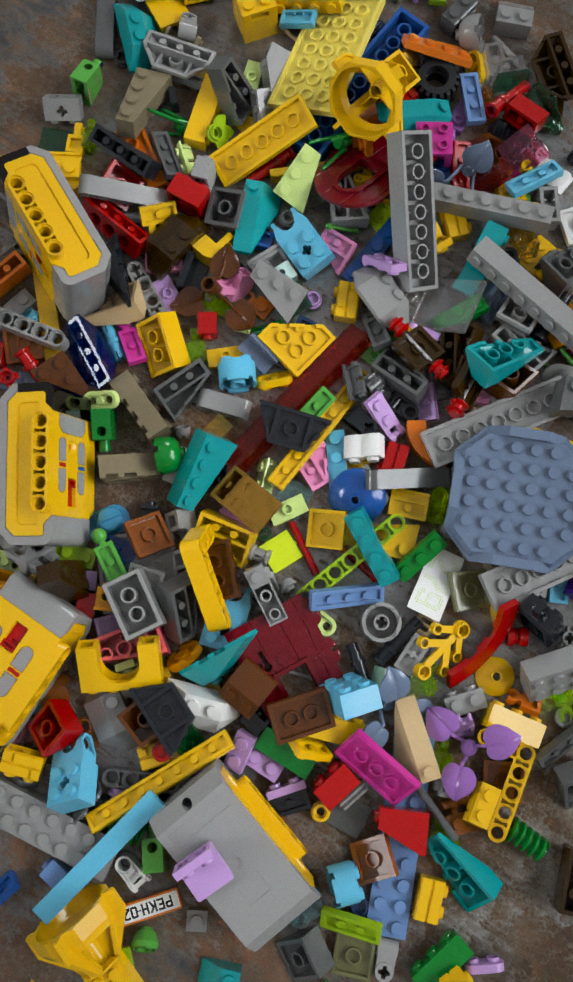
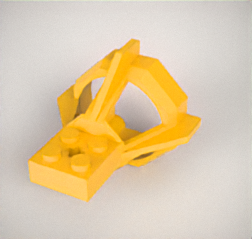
[329,49,421,142]
[25,883,144,982]

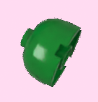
[154,436,186,476]

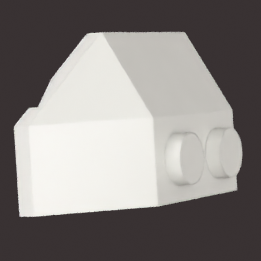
[167,677,240,733]

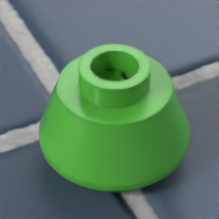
[131,926,159,953]

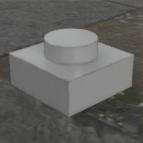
[186,907,208,933]

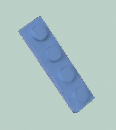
[308,582,385,611]

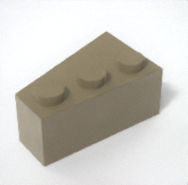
[98,450,163,485]

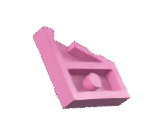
[321,228,358,276]
[299,441,329,493]

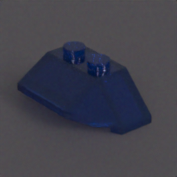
[65,314,117,389]

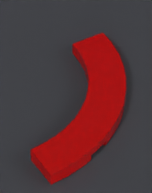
[446,599,519,689]

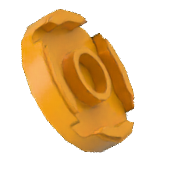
[166,640,203,673]

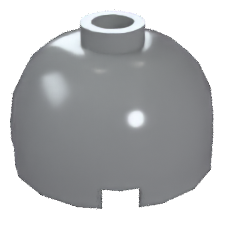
[455,13,485,52]

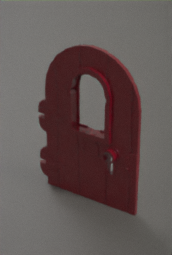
[314,135,441,208]
[224,593,343,720]

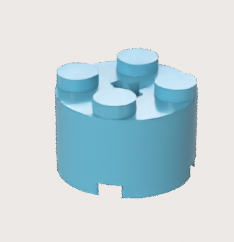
[217,354,257,393]
[325,860,365,909]

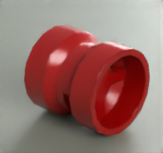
[505,626,529,647]

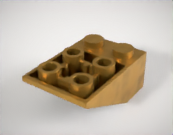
[210,465,283,534]

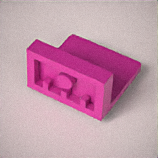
[416,122,453,167]

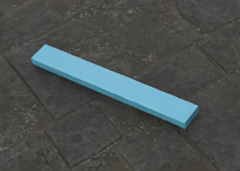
[32,789,165,925]

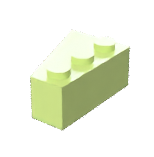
[273,143,321,214]

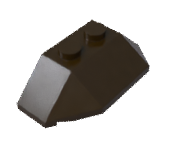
[530,31,573,101]
[146,214,212,281]

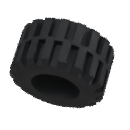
[414,57,460,105]

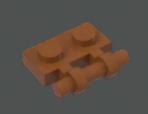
[440,793,489,836]

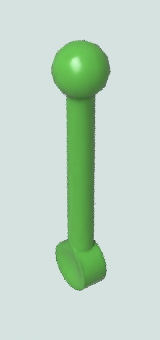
[325,222,359,235]

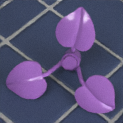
[426,706,521,801]

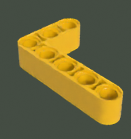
[179,524,231,633]
[477,728,536,843]

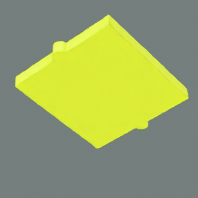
[259,529,303,574]

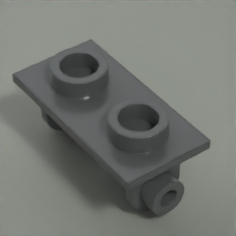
[341,361,367,402]

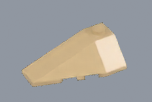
[68,280,147,328]
[393,694,442,784]

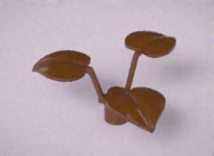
[170,244,256,331]

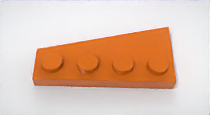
[401,33,473,69]

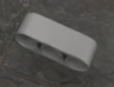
[195,388,253,422]

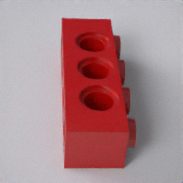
[81,197,150,260]

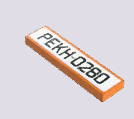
[108,886,183,927]

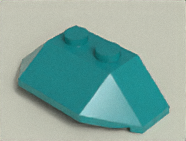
[113,3,156,73]

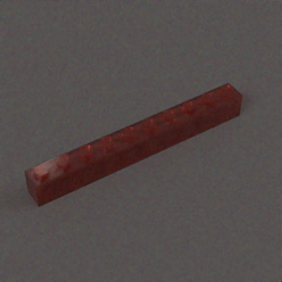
[226,323,372,473]

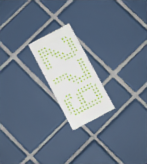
[407,549,465,622]

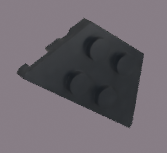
[259,399,332,453]
[128,682,196,758]

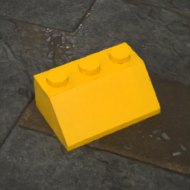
[136,311,191,378]

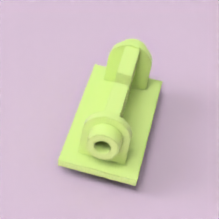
[174,141,195,177]
[255,458,278,494]

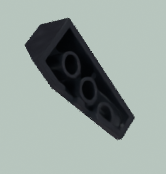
[106,233,132,307]

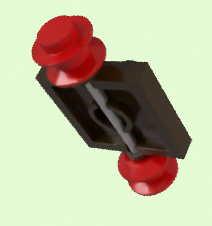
[388,317,450,380]
[446,359,483,418]

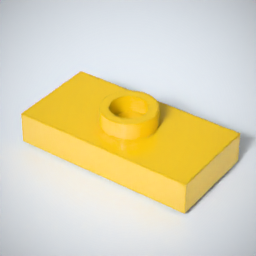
[206,345,243,370]

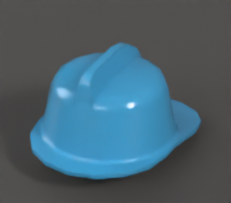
[89,504,130,538]

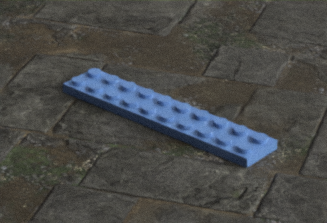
[366,734,435,940]

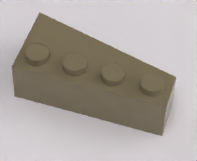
[115,67,173,139]
[109,370,173,446]

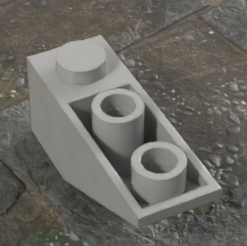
[260,41,291,96]
[244,562,288,627]

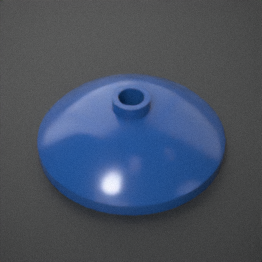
[329,468,386,521]

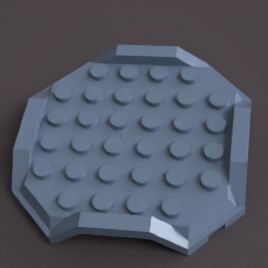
[443,425,573,574]

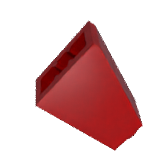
[374,804,430,857]

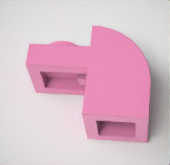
[217,267,254,302]

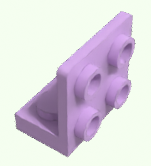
[172,840,234,902]

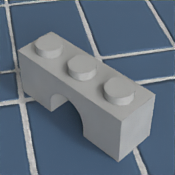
[165,509,197,571]

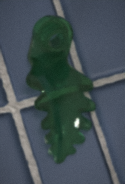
[526,82,564,136]

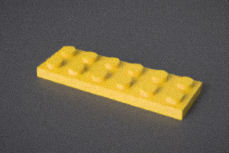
[209,93,319,188]

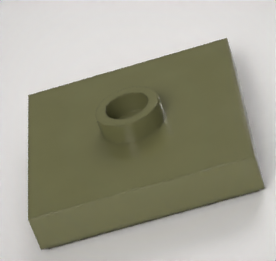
[447,568,491,612]
[330,932,377,982]

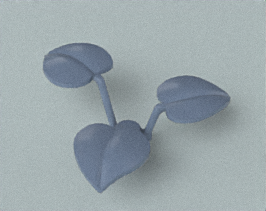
[433,140,494,193]
[363,666,433,747]

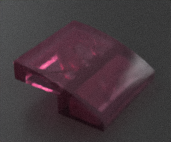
[496,124,550,174]

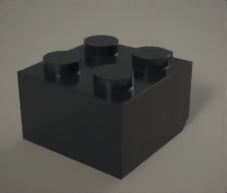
[517,593,565,648]

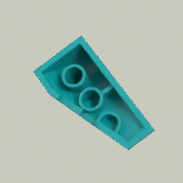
[376,98,452,130]
[232,179,282,255]
[180,629,258,686]

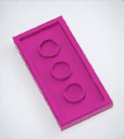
[333,728,421,806]

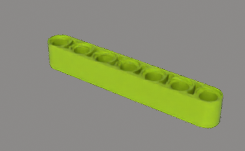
[296,514,405,595]

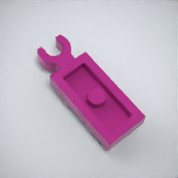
[118,323,147,366]

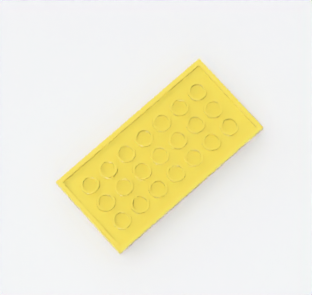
[267,0,386,117]

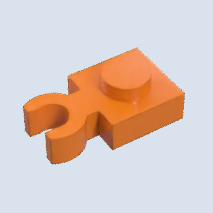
[242,291,275,322]
[505,688,543,717]

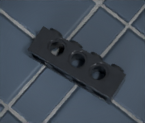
[88,123,162,181]

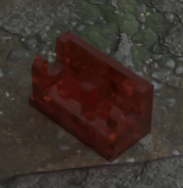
[470,157,513,193]

